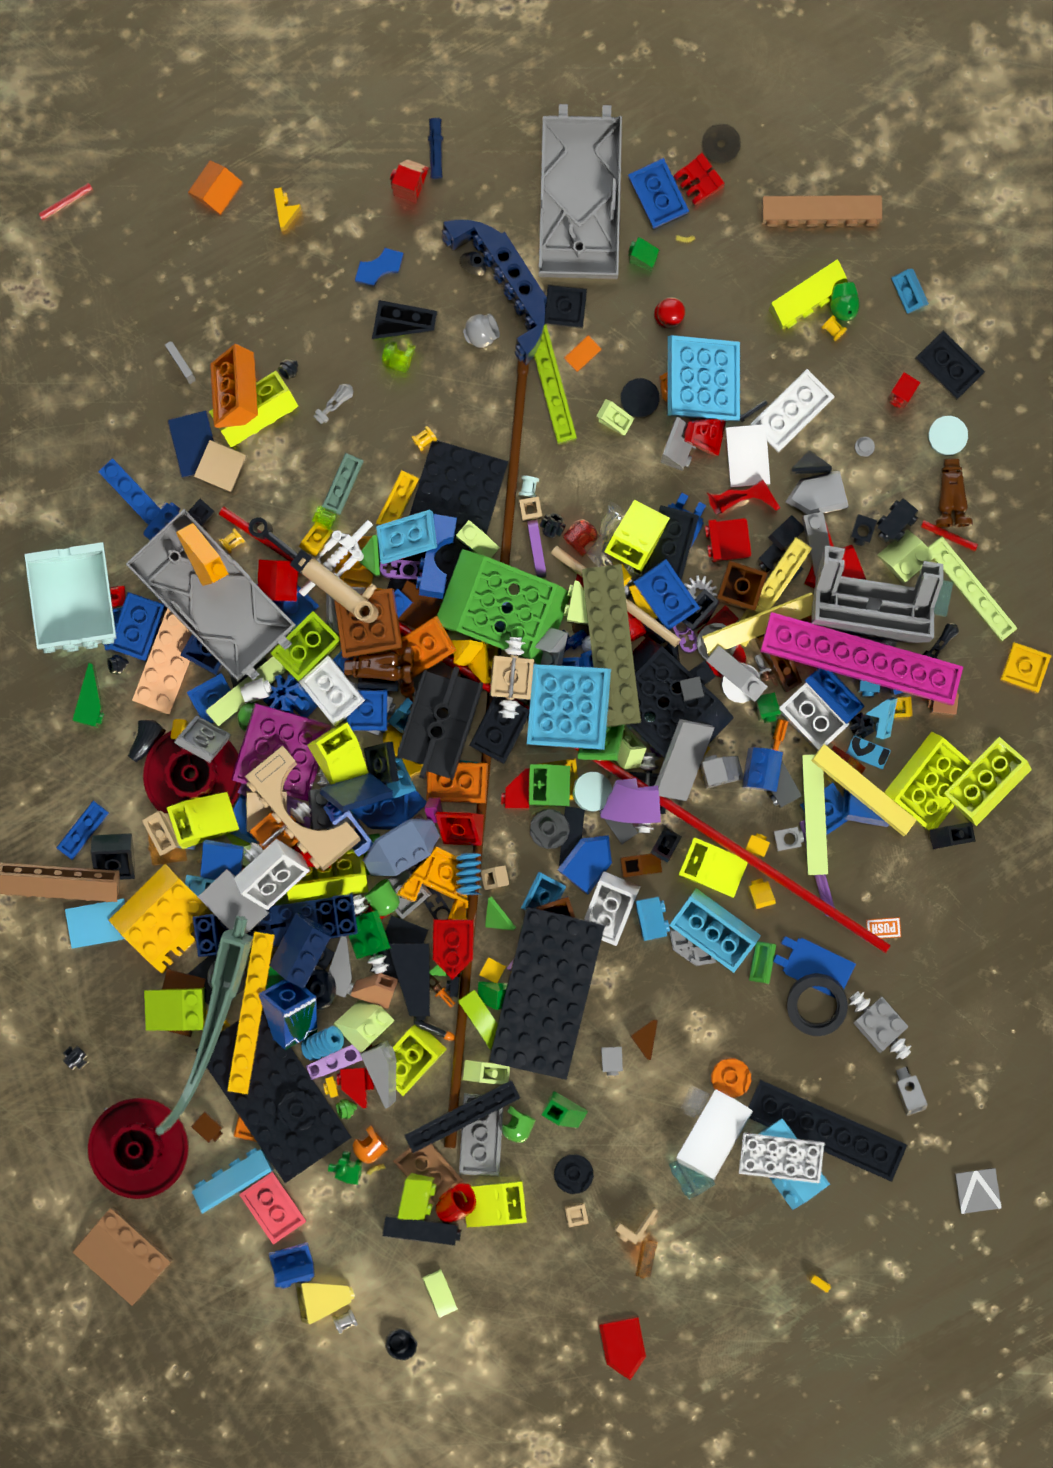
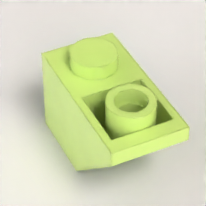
[564,581,589,626]

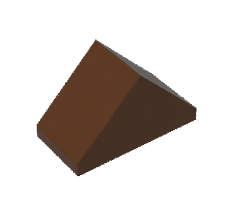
[630,1020,658,1060]

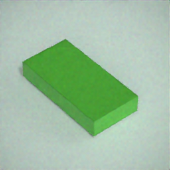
[749,941,776,984]

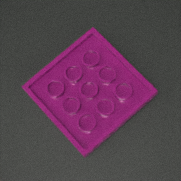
[231,703,331,801]

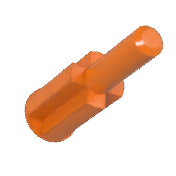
[772,719,789,751]

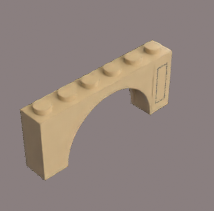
[245,746,361,871]

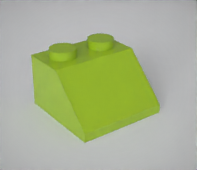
[398,1173,437,1220]

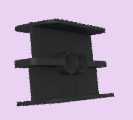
[397,667,483,780]

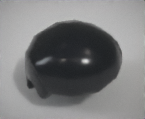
[385,1328,417,1361]

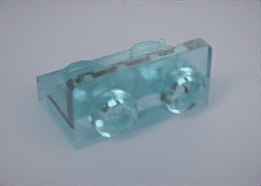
[669,1160,715,1199]

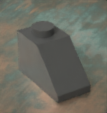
[769,761,802,808]

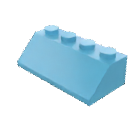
[669,888,761,973]
[758,1119,830,1210]
[192,1148,274,1214]

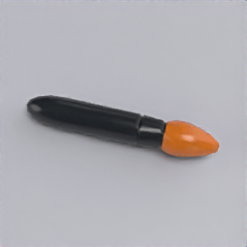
[414,1020,455,1041]

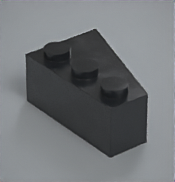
[372,300,439,339]

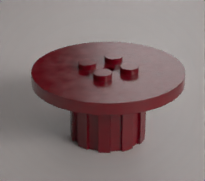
[143,731,242,814]
[88,1098,189,1199]

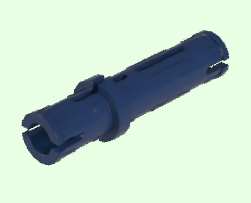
[428,118,443,179]

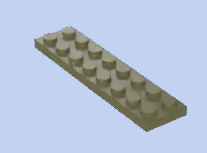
[582,564,641,727]

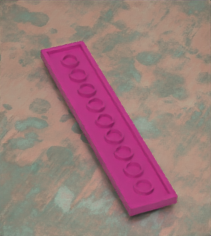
[760,612,963,706]

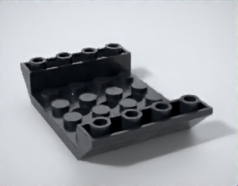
[628,636,734,759]

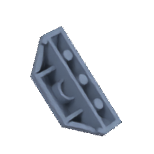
[363,819,440,876]

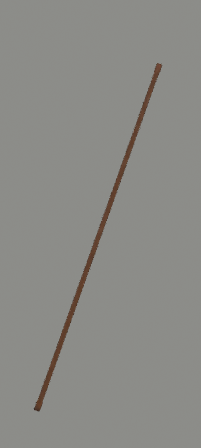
[444,360,529,1148]

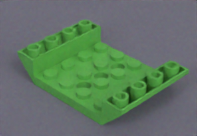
[437,549,570,665]

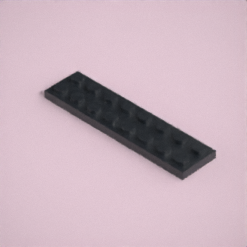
[748,1080,908,1182]

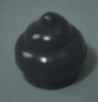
[278,359,298,379]
[107,655,129,675]

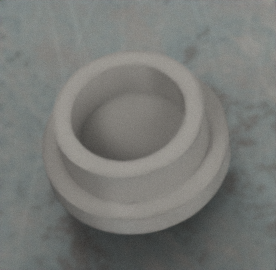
[855,437,875,457]

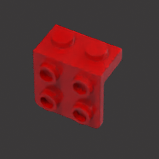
[704,518,751,562]

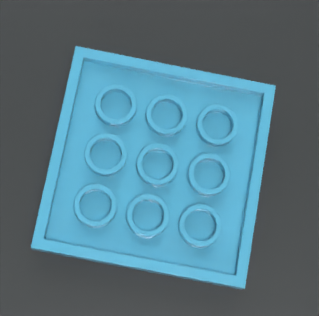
[668,335,740,422]
[527,664,611,750]

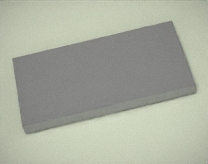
[655,719,714,801]
[459,1093,503,1177]

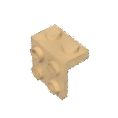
[614,1207,659,1244]

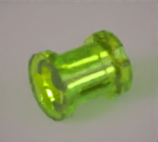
[312,505,337,530]

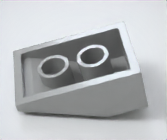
[661,417,696,471]

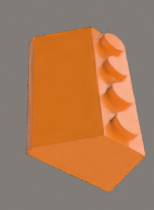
[210,344,258,428]

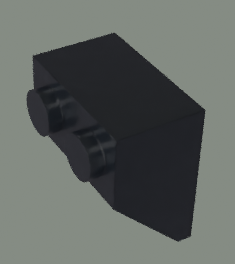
[91,833,135,880]

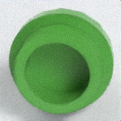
[336,1099,357,1119]

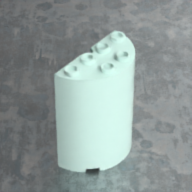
[25,542,116,653]

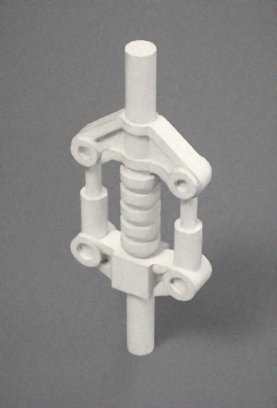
[298,520,373,597]

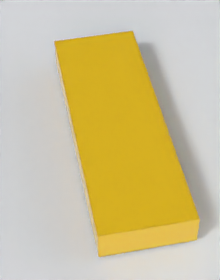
[376,470,420,525]

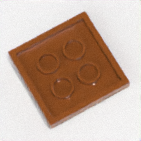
[334,588,402,658]

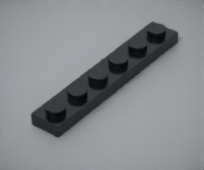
[404,1080,521,1153]

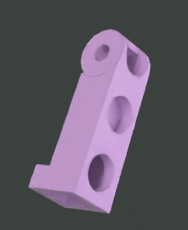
[306,1045,363,1080]

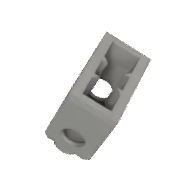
[896,1067,927,1116]

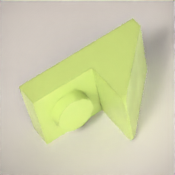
[596,399,634,436]

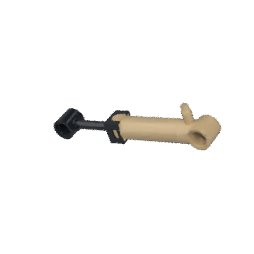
[248,517,378,623]

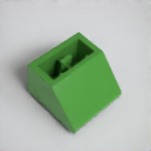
[529,764,570,806]

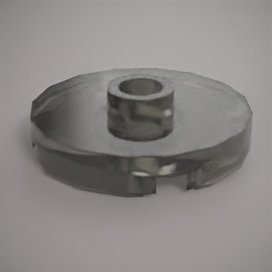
[701,124,741,164]

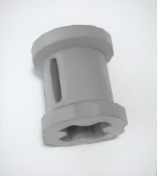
[332,1309,358,1334]

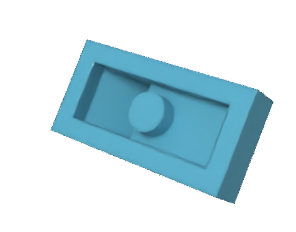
[866,697,897,739]

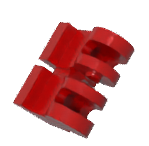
[673,153,725,205]

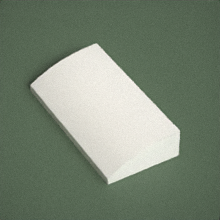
[676,1089,753,1180]

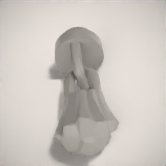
[313,384,353,425]

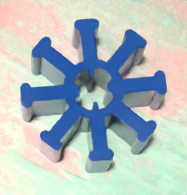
[263,675,307,714]

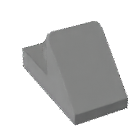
[535,628,568,666]

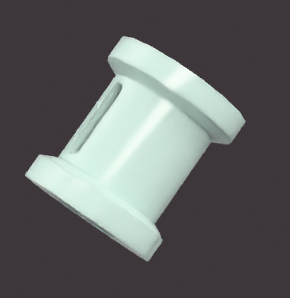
[519,476,539,498]

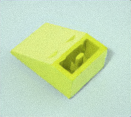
[604,500,670,571]
[307,722,368,785]
[167,792,239,849]
[678,837,748,898]
[463,1181,527,1228]

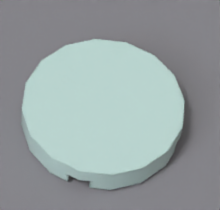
[928,416,968,456]
[573,772,612,812]

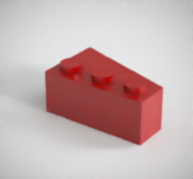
[390,159,430,204]

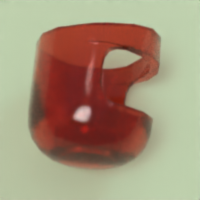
[562,519,598,557]

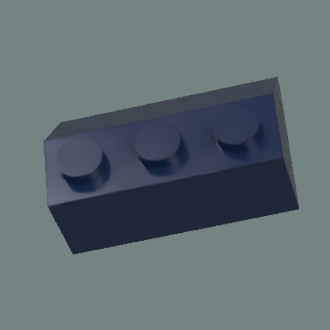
[180,634,223,676]
[270,913,332,989]

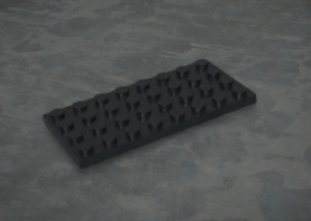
[387,440,508,598]
[488,906,605,1080]
[195,1009,352,1183]

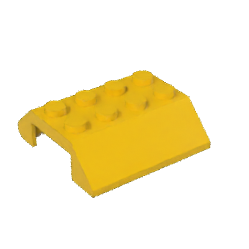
[109,863,214,974]

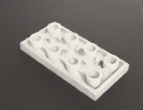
[739,1133,824,1183]

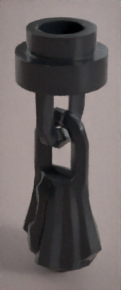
[923,623,959,659]

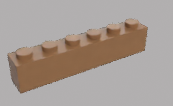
[762,195,882,227]
[0,863,120,902]

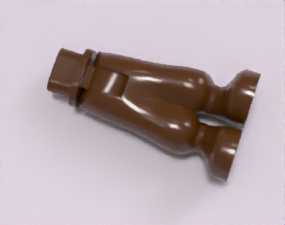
[935,459,973,528]
[344,647,414,683]

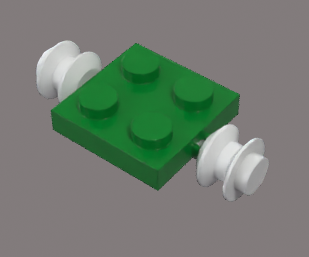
[349,894,390,974]

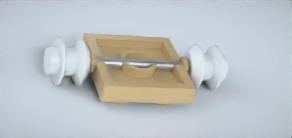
[490,637,534,718]

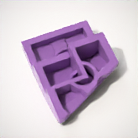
[600,778,661,823]

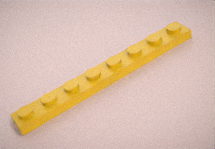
[228,931,275,1094]

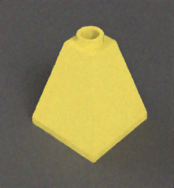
[295,1282,354,1324]

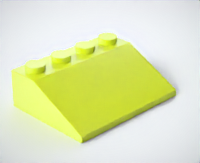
[884,732,973,831]

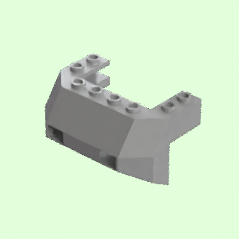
[812,546,943,643]

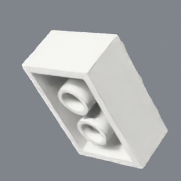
[779,683,849,752]
[234,839,310,910]

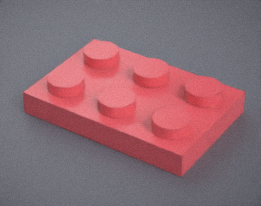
[239,1171,307,1244]

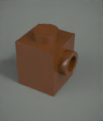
[191,1111,224,1143]

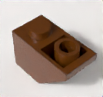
[620,854,662,878]

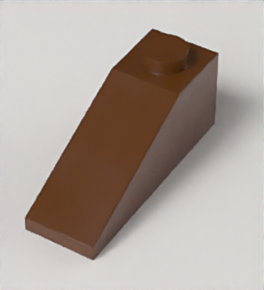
[755,634,803,692]

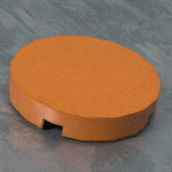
[711,1058,751,1098]

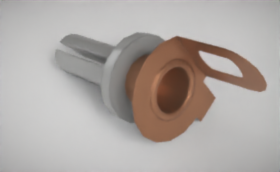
[754,655,778,686]

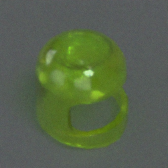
[382,342,416,374]

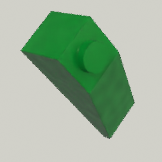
[72,663,105,728]

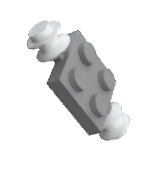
[849,991,911,1060]

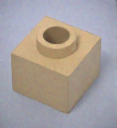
[519,497,542,521]
[481,865,509,890]

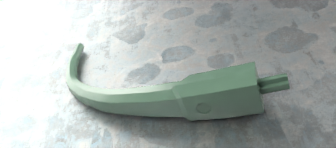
[156,916,254,1135]

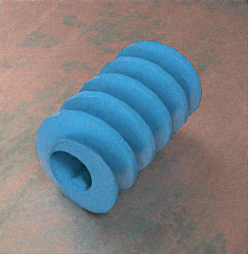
[456,853,481,895]
[301,1026,344,1061]

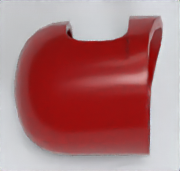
[654,297,685,328]

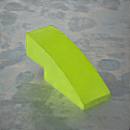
[457,990,497,1051]

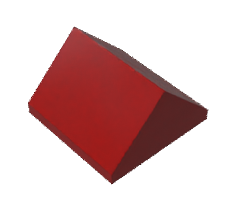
[257,559,298,601]
[435,812,484,846]

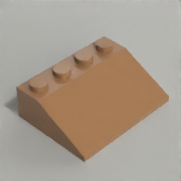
[73,1207,173,1306]

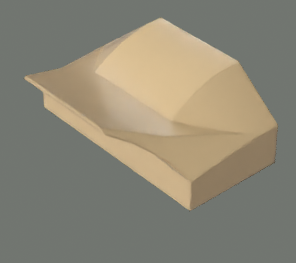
[142,811,179,856]

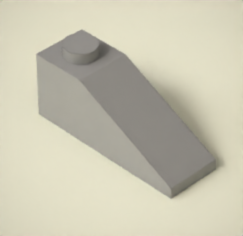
[802,511,830,576]
[706,645,768,701]
[329,936,355,997]
[360,1041,396,1109]

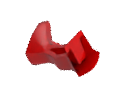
[706,479,780,515]

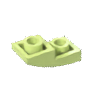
[422,1269,457,1318]

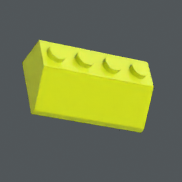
[769,259,849,329]
[209,371,299,447]
[944,737,1032,826]
[287,849,369,904]

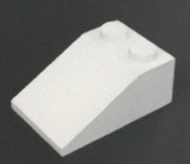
[584,871,641,946]

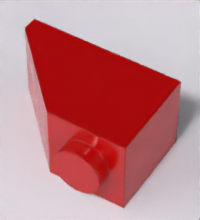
[501,768,530,809]
[337,1067,368,1108]

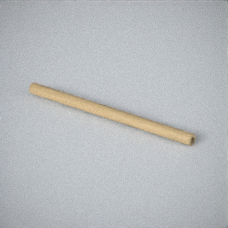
[551,546,681,647]

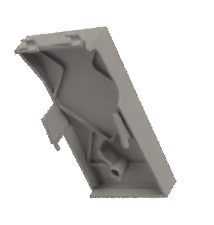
[539,104,622,279]
[126,509,296,681]

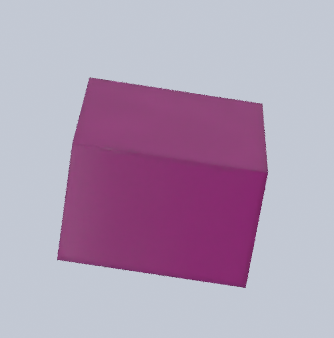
[425,798,443,823]

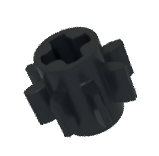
[540,513,566,538]
[849,712,875,739]
[63,1046,87,1070]

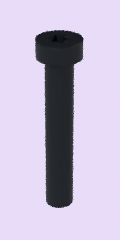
[740,400,768,422]

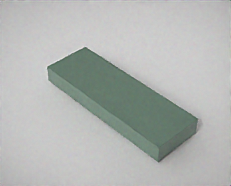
[322,453,364,515]

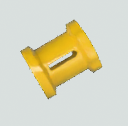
[821,315,847,341]
[411,426,437,451]
[219,528,245,554]

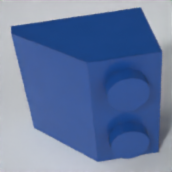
[742,747,783,792]

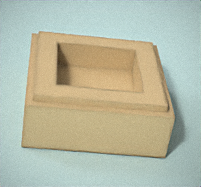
[565,1203,588,1227]

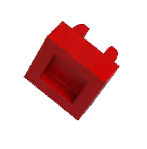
[110,586,126,607]

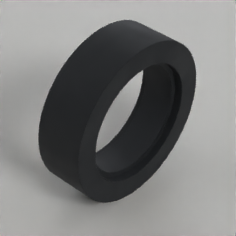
[787,973,848,1036]

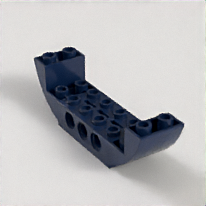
[441,220,547,365]
[193,894,358,957]

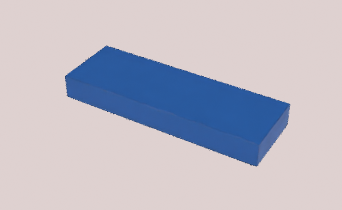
[56,801,109,860]

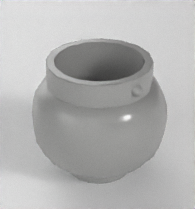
[463,314,500,348]

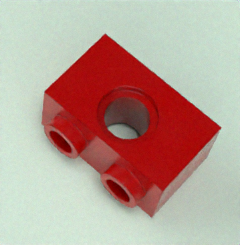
[888,372,921,408]

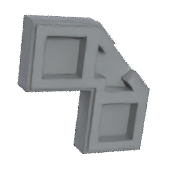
[670,930,716,966]

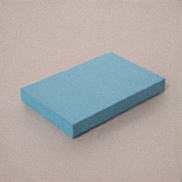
[376,510,437,564]
[65,899,125,949]

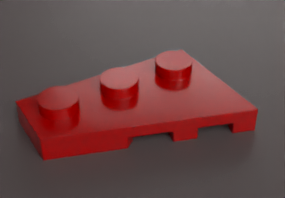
[684,419,726,456]

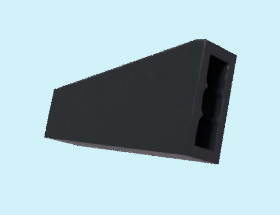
[389,943,430,1020]
[382,1214,462,1246]

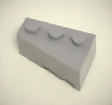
[700,755,744,789]

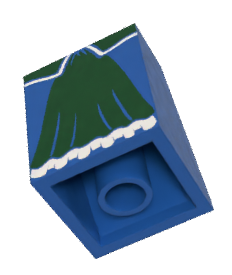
[259,979,317,1050]

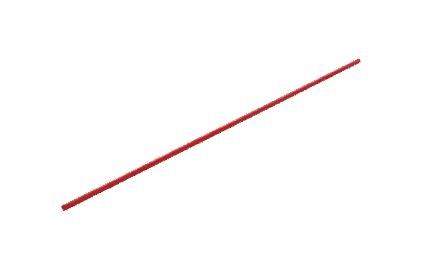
[219,507,891,954]

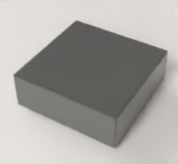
[680,677,704,701]

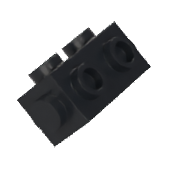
[877,498,918,544]

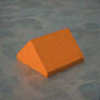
[188,160,243,215]

